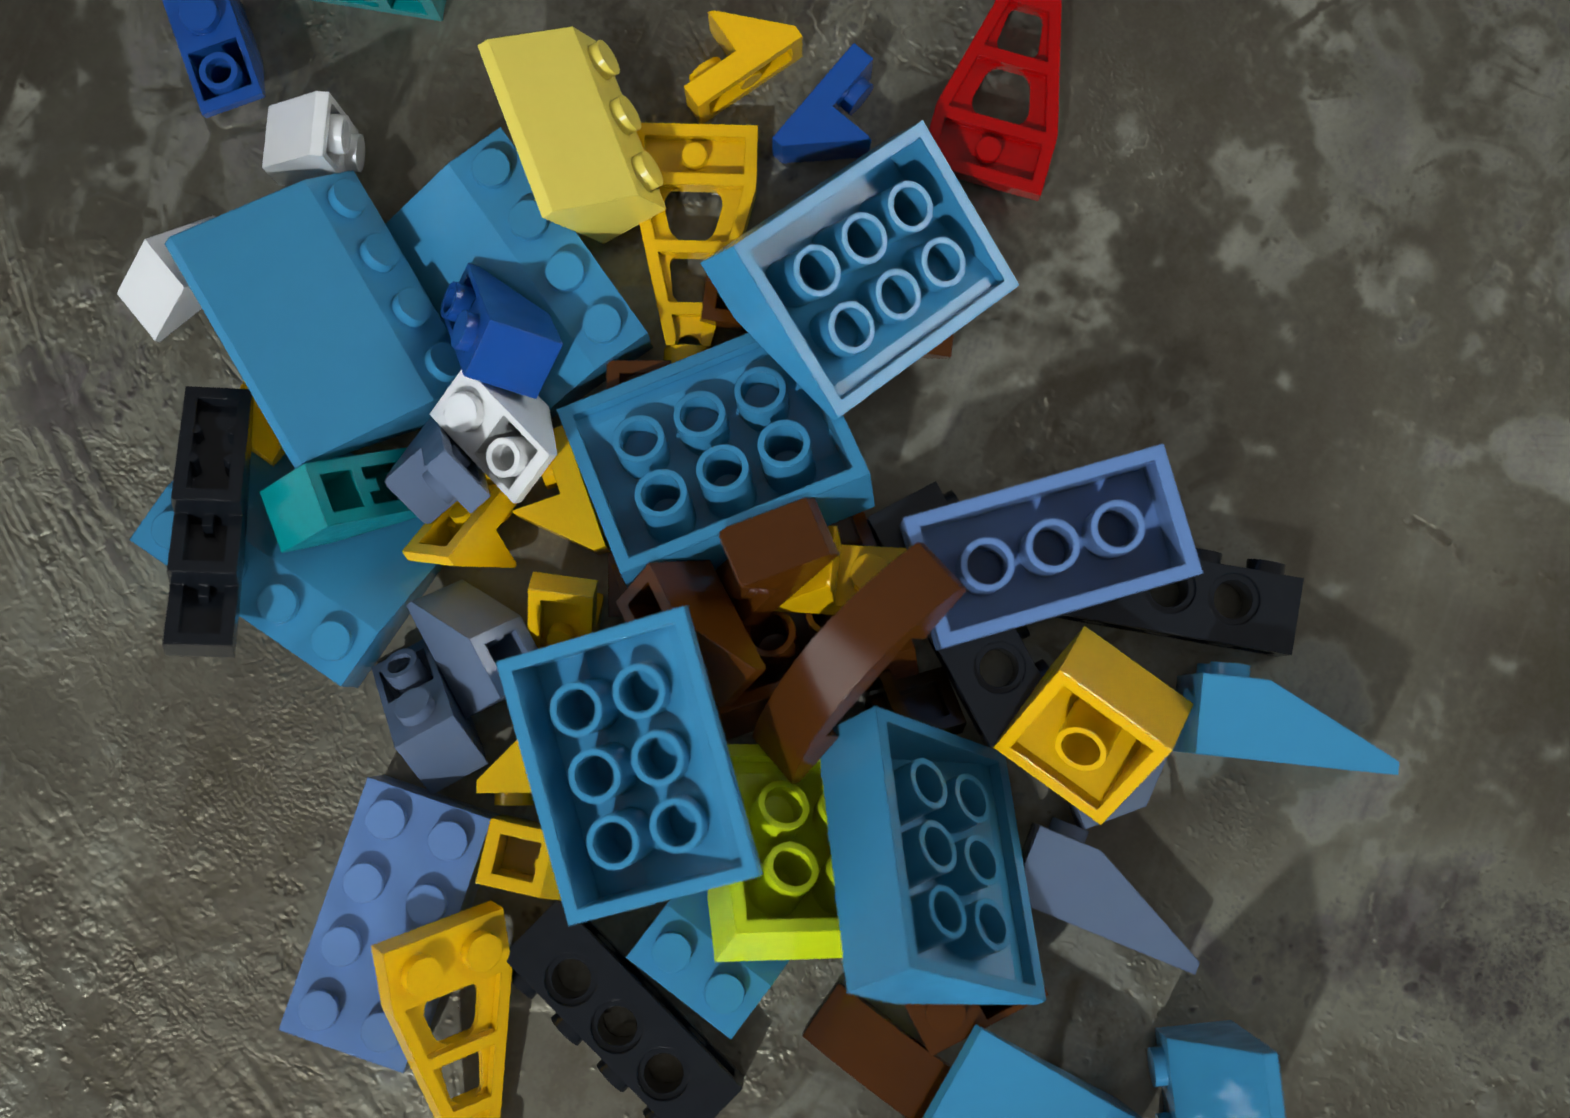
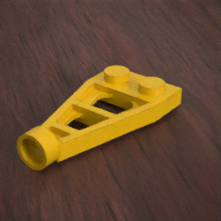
[637,122,759,363]
[371,900,512,1118]

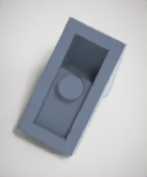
[385,417,490,524]

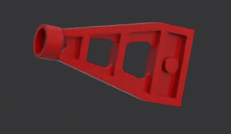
[929,0,1062,201]

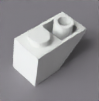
[262,91,365,186]
[429,370,557,503]

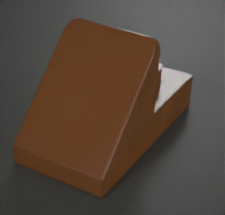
[716,497,840,626]

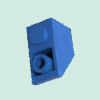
[162,0,266,118]
[441,263,563,399]

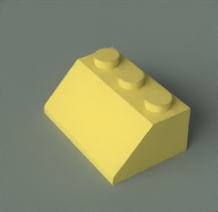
[477,26,667,244]

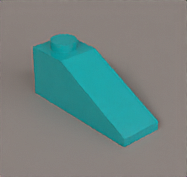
[260,447,417,553]

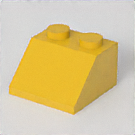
[993,626,1194,825]

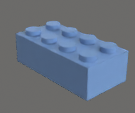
[899,443,1203,651]
[279,775,500,1073]

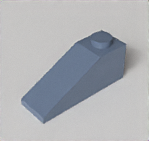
[1021,817,1200,975]

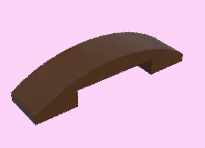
[752,542,967,784]
[802,982,952,1118]

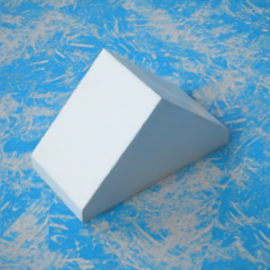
[117,215,216,343]

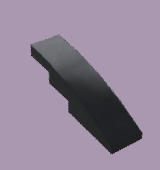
[162,386,254,658]

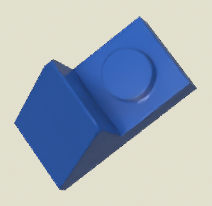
[772,43,874,164]

